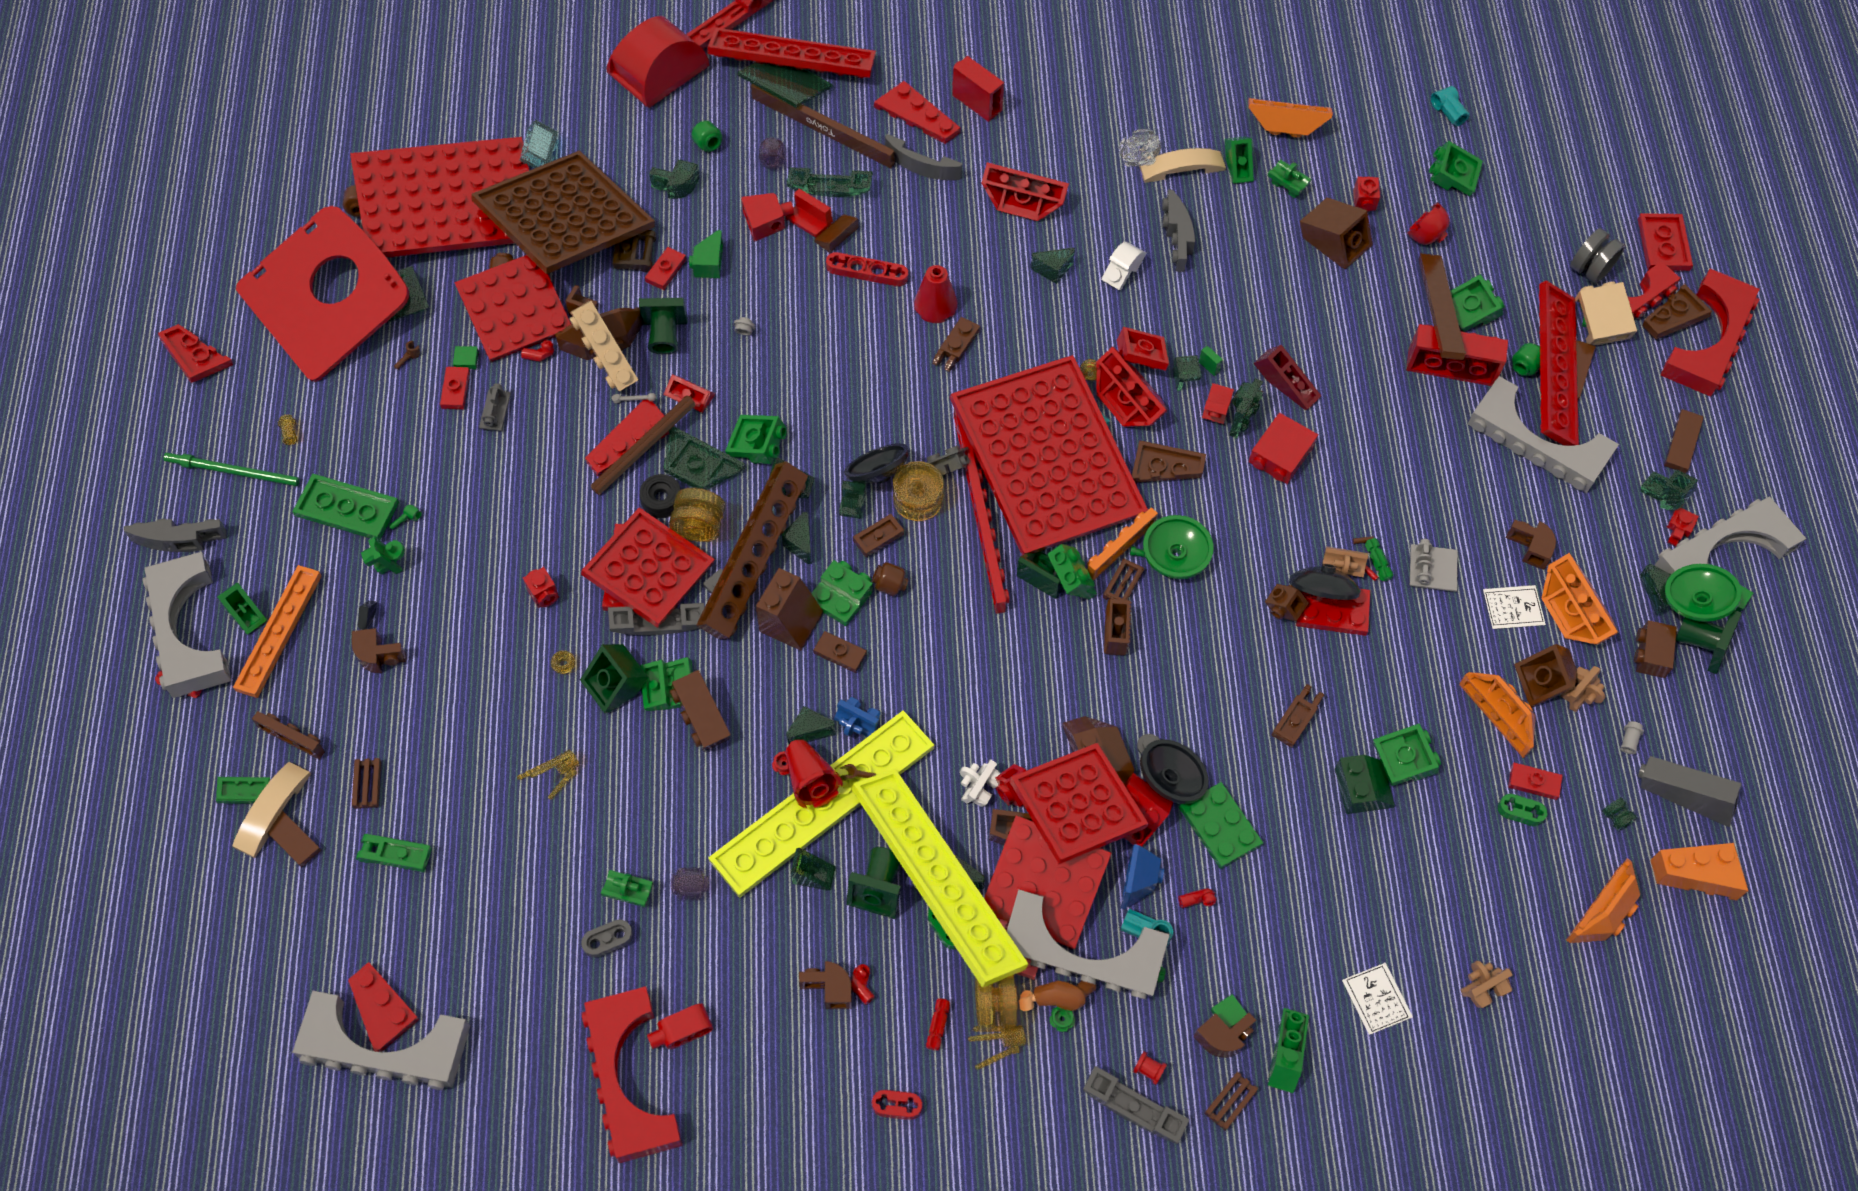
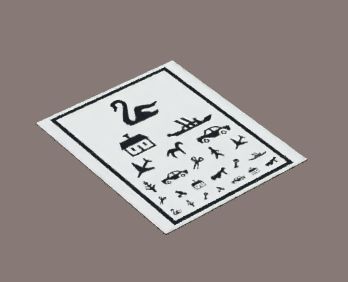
[1483,585,1546,629]
[1342,963,1413,1035]

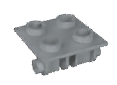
[1409,539,1458,592]

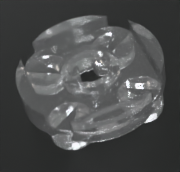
[1119,129,1161,166]

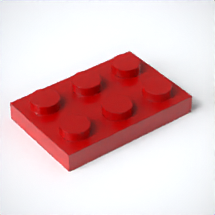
[1638,213,1693,271]
[1295,589,1370,636]

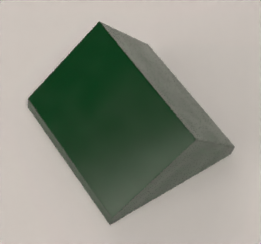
[1016,551,1064,599]

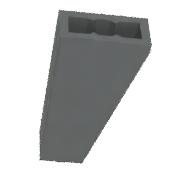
[1638,756,1742,827]

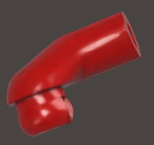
[851,964,875,1005]

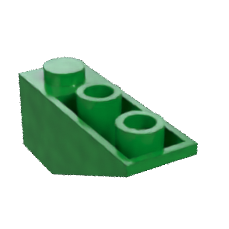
[1267,1008,1309,1093]

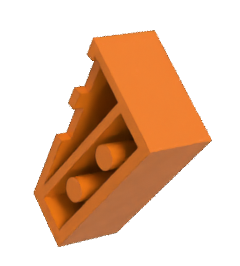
[1650,843,1748,901]

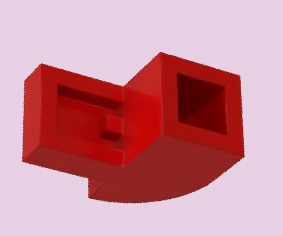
[1202,383,1234,424]

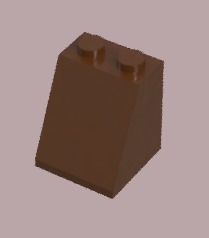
[1300,197,1373,269]
[756,568,823,651]

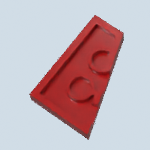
[158,324,233,383]
[348,962,419,1052]

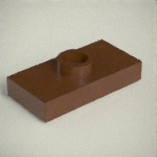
[813,631,867,673]

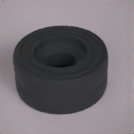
[639,474,682,518]

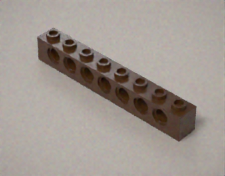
[696,461,808,639]

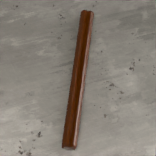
[590,395,695,495]

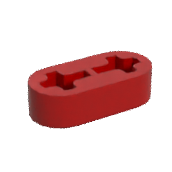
[872,1090,922,1120]

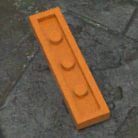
[1087,507,1158,581]

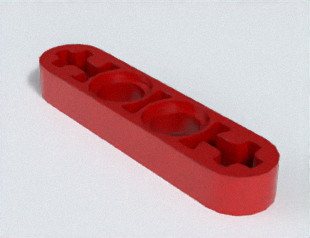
[826,252,908,286]

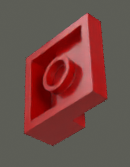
[1117,327,1169,371]

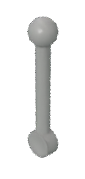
[612,393,656,403]

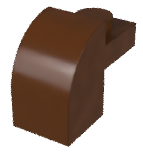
[1505,520,1556,570]
[352,628,406,673]
[799,961,852,1009]
[1193,1013,1256,1058]

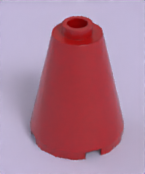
[914,265,958,323]
[785,740,843,809]

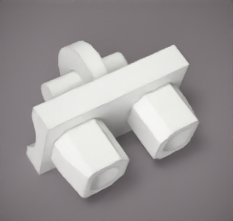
[960,760,1001,807]

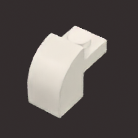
[1101,242,1147,290]

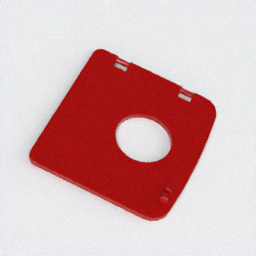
[236,206,409,382]

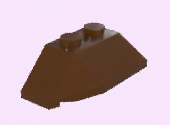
[555,307,643,360]
[1062,716,1135,784]

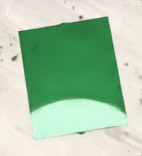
[737,62,833,108]

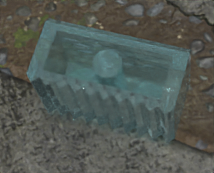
[519,120,559,168]

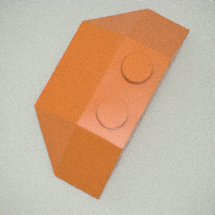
[1248,98,1333,137]
[1541,553,1619,645]
[1459,672,1536,758]
[1566,858,1640,943]

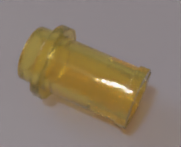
[278,415,298,445]

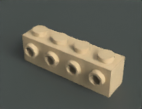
[569,301,638,391]

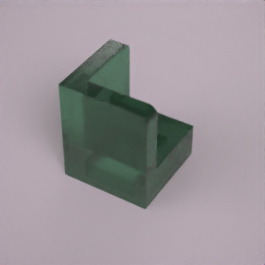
[1173,355,1201,391]
[839,480,866,519]

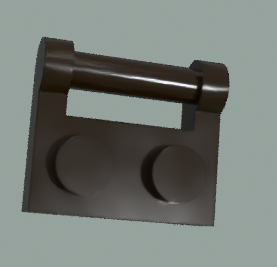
[613,230,657,273]

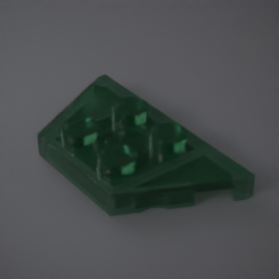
[663,426,745,493]

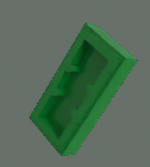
[216,777,271,804]

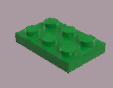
[1179,782,1263,870]

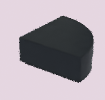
[358,600,377,630]

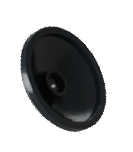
[844,443,910,484]
[1289,564,1361,600]
[1140,739,1209,804]

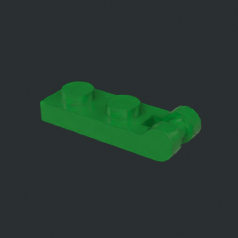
[356,834,432,872]

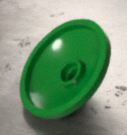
[1143,515,1214,579]
[1665,564,1742,621]

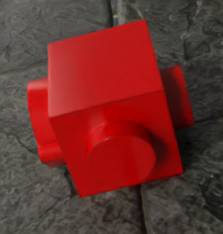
[1353,177,1380,211]
[523,567,559,608]
[995,764,1026,807]

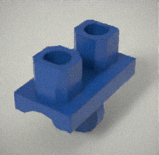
[834,697,881,737]

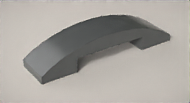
[885,134,962,180]
[608,603,704,635]
[1083,1066,1190,1144]

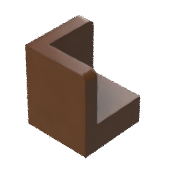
[565,285,599,317]

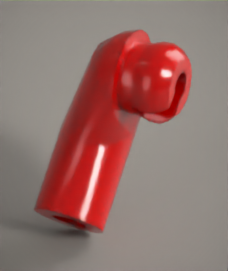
[521,340,555,362]
[1178,888,1217,908]

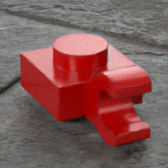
[1667,506,1699,546]

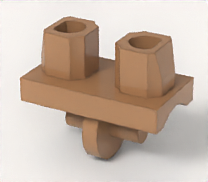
[1322,546,1368,577]
[1560,666,1605,712]
[1460,961,1512,1008]

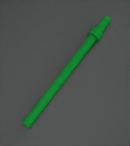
[163,452,300,486]

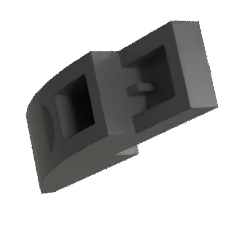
[1162,189,1195,272]
[123,519,227,552]

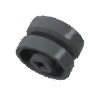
[1570,228,1626,284]

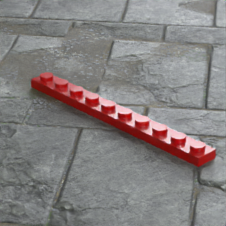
[953,409,1009,614]

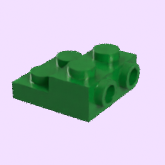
[1429,141,1483,196]
[1450,274,1505,332]
[725,415,787,464]
[1047,544,1097,599]
[811,560,873,626]
[1373,723,1441,786]

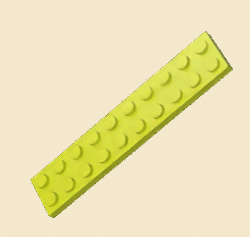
[708,710,934,898]
[851,769,1028,988]

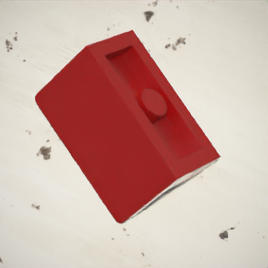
[785,189,833,237]

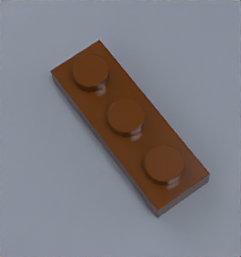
[252,711,325,760]

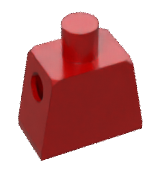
[741,193,794,241]

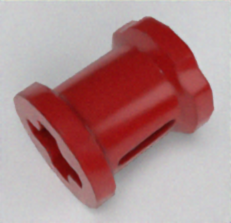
[1133,1051,1167,1085]

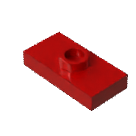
[645,247,687,290]
[440,367,470,409]
[1508,763,1562,800]

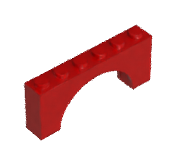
[1660,268,1759,397]
[581,986,682,1163]

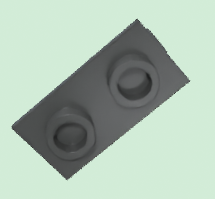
[479,383,511,431]
[920,445,969,479]

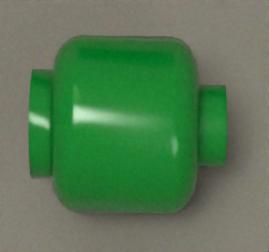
[691,120,722,152]
[1512,343,1540,376]

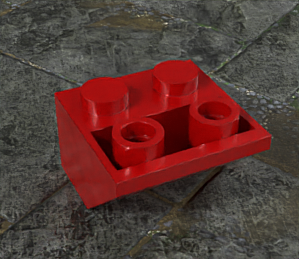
[1124,773,1173,847]

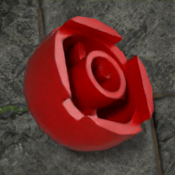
[1406,202,1450,245]

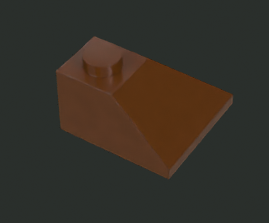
[1514,644,1577,707]

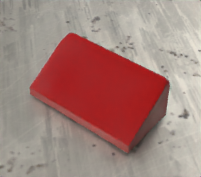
[663,374,715,413]

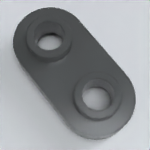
[581,920,633,958]

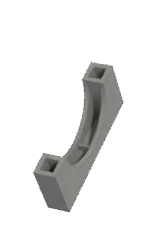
[1468,376,1619,493]
[1654,496,1806,582]
[143,552,231,698]
[1006,890,1170,1000]
[292,991,470,1090]

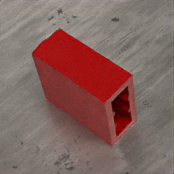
[952,56,1004,122]
[1248,412,1319,484]

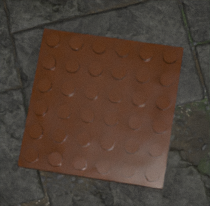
[471,150,655,274]

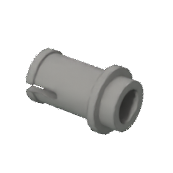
[1620,721,1644,754]

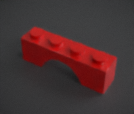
[1628,261,1681,319]

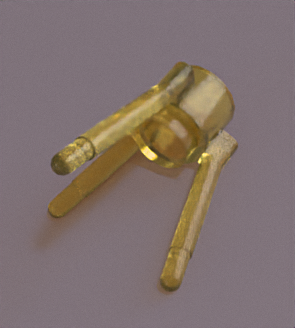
[517,749,580,800]
[968,1024,1026,1070]

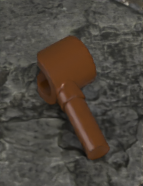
[394,341,420,370]
[840,764,876,781]

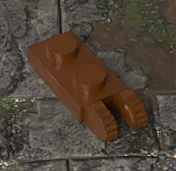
[932,317,980,372]
[1271,684,1325,748]

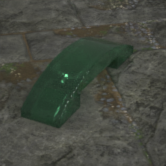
[786,167,873,197]

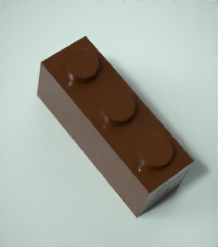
[669,670,731,752]

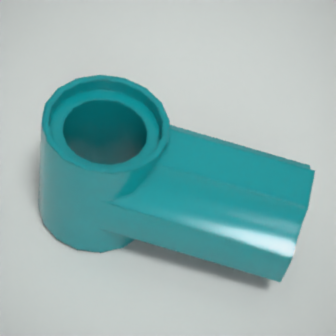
[1431,86,1470,127]
[1120,909,1173,947]

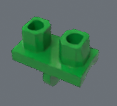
[1267,159,1311,198]
[361,537,405,575]
[601,870,653,907]

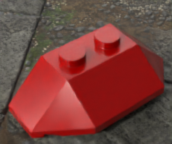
[981,162,1069,221]
[1096,346,1168,427]

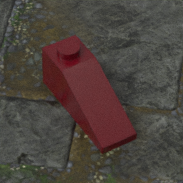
[1253,344,1321,410]

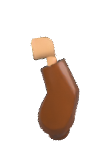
[1019,980,1096,1011]

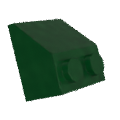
[580,644,648,713]
[1334,755,1395,814]

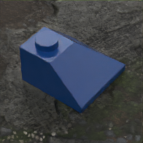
[1121,844,1164,909]

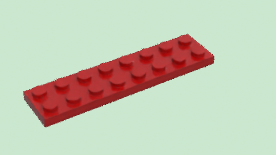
[708,28,876,78]
[1539,280,1579,446]

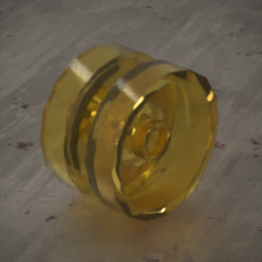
[893,461,944,521]
[669,488,726,542]
[975,975,1018,1030]

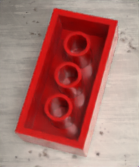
[1406,324,1508,386]

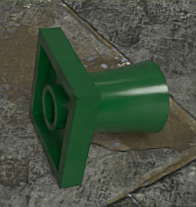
[639,298,688,354]
[1675,610,1742,674]
[846,847,902,919]

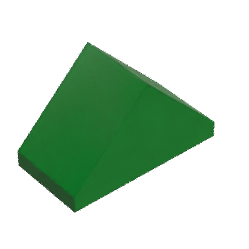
[217,582,267,635]

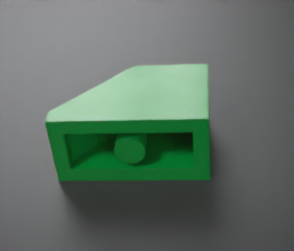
[1224,136,1254,183]
[689,230,723,278]

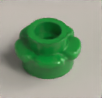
[1049,1007,1075,1032]

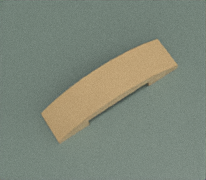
[1139,148,1226,183]
[232,762,311,858]

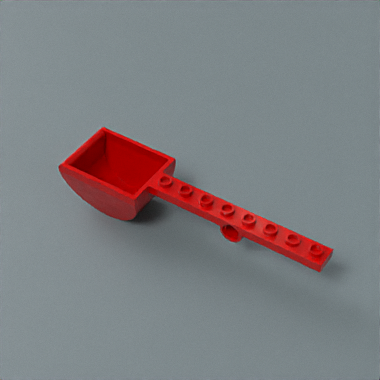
[606,0,773,108]

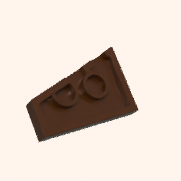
[1642,284,1712,340]
[1132,440,1206,482]

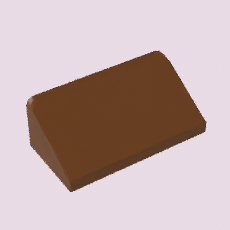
[814,214,859,253]

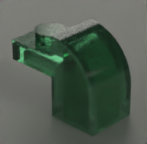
[649,159,700,199]
[1640,470,1698,510]

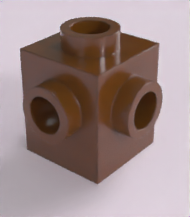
[1265,584,1308,621]

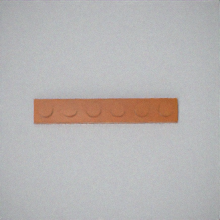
[233,565,322,698]

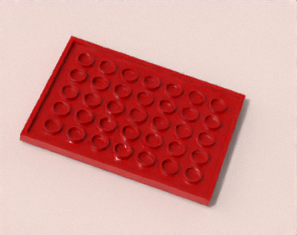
[350,137,529,257]
[950,355,1148,555]

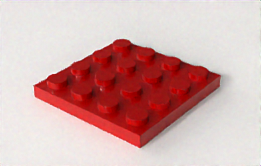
[454,255,571,362]
[581,507,715,628]
[1010,743,1148,864]
[984,815,1112,949]

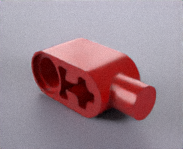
[647,1003,713,1049]

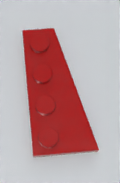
[874,81,961,144]
[585,400,674,477]

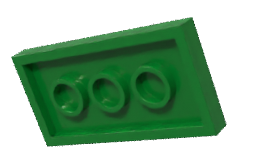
[292,473,399,541]

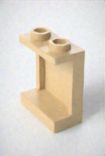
[1575,282,1637,346]

